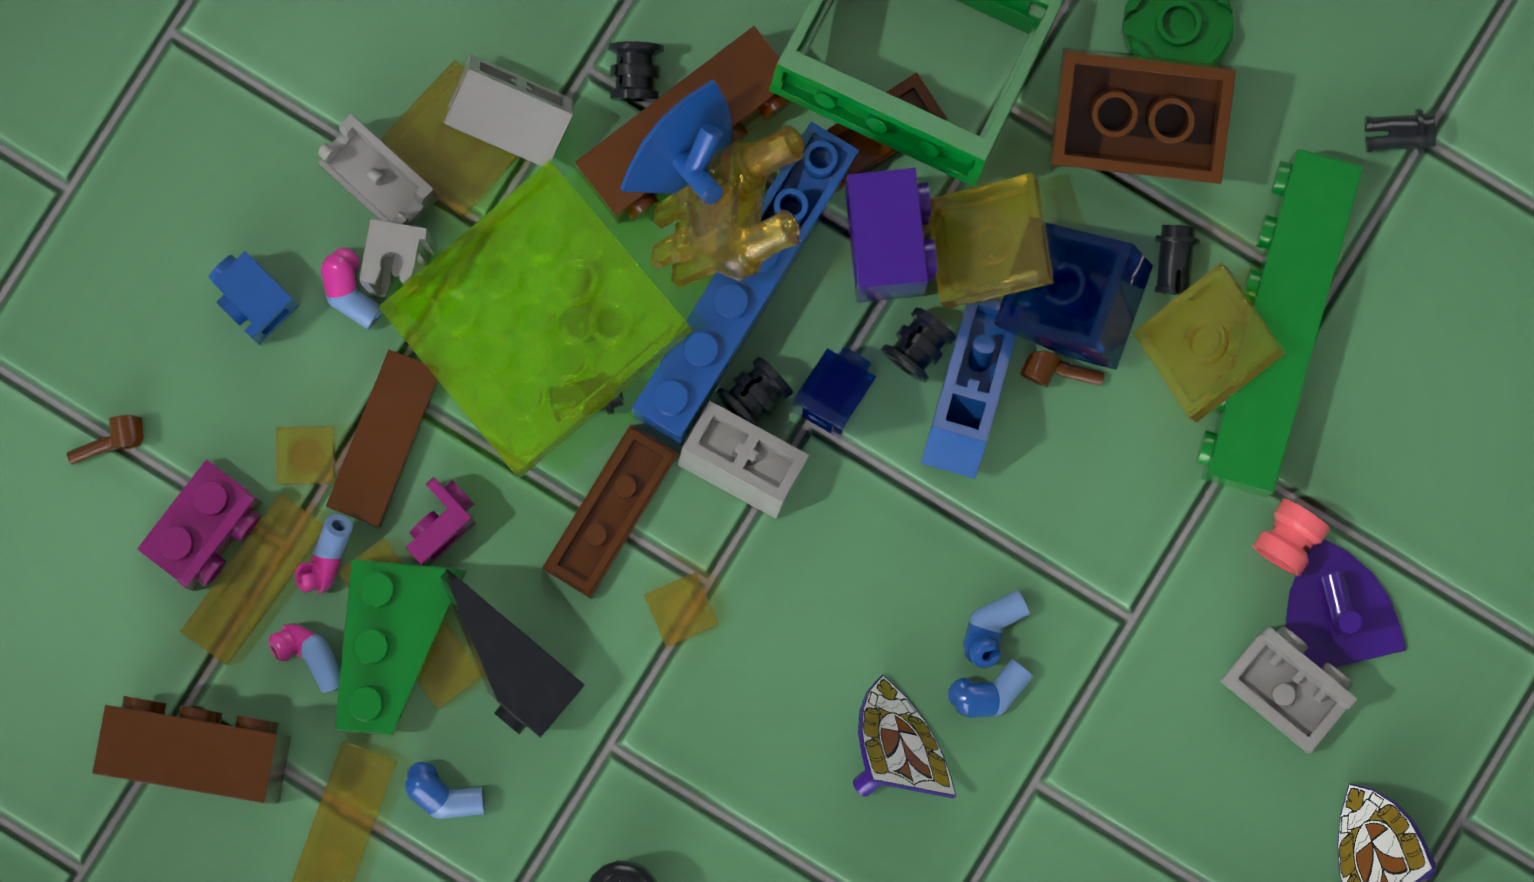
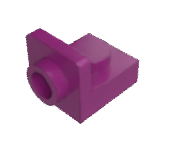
[405,477,476,566]

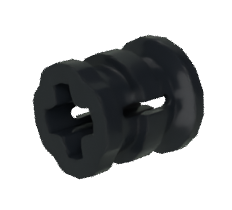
[608,41,664,102]
[881,307,956,383]
[716,356,793,427]

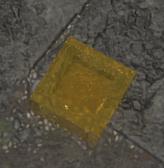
[276,426,335,485]
[644,572,718,647]

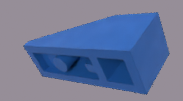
[921,293,1024,479]

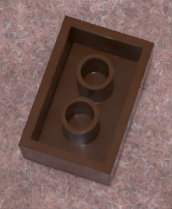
[1049,47,1236,184]
[92,696,291,804]

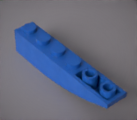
[632,121,859,446]

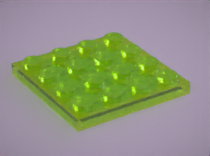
[379,160,694,478]

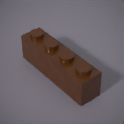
[575,26,792,224]

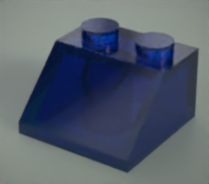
[994,219,1153,370]

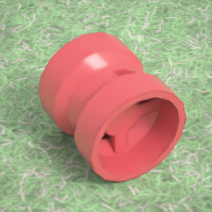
[1252,498,1331,577]

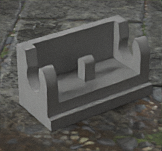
[444,54,573,169]
[318,113,439,226]
[359,219,437,298]
[678,400,809,519]

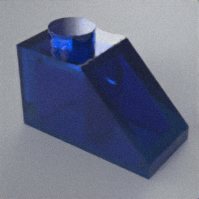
[793,347,876,440]

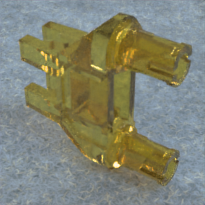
[650,125,804,288]

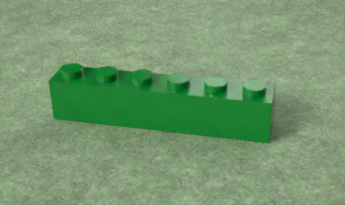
[1196,149,1363,498]

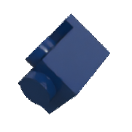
[208,251,299,345]

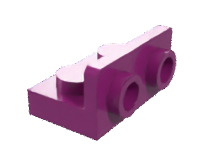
[137,459,262,591]

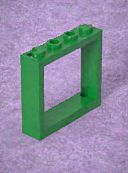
[769,0,1063,187]

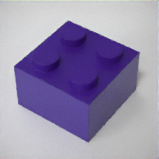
[845,168,937,303]

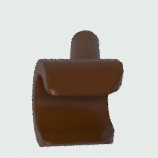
[1020,350,1104,388]
[67,415,144,465]

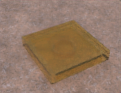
[380,59,519,219]
[929,173,1054,309]
[1133,263,1286,423]

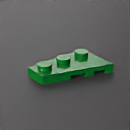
[334,559,467,736]

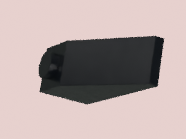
[440,568,585,738]

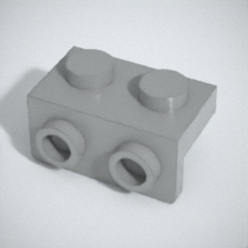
[1220,626,1358,754]

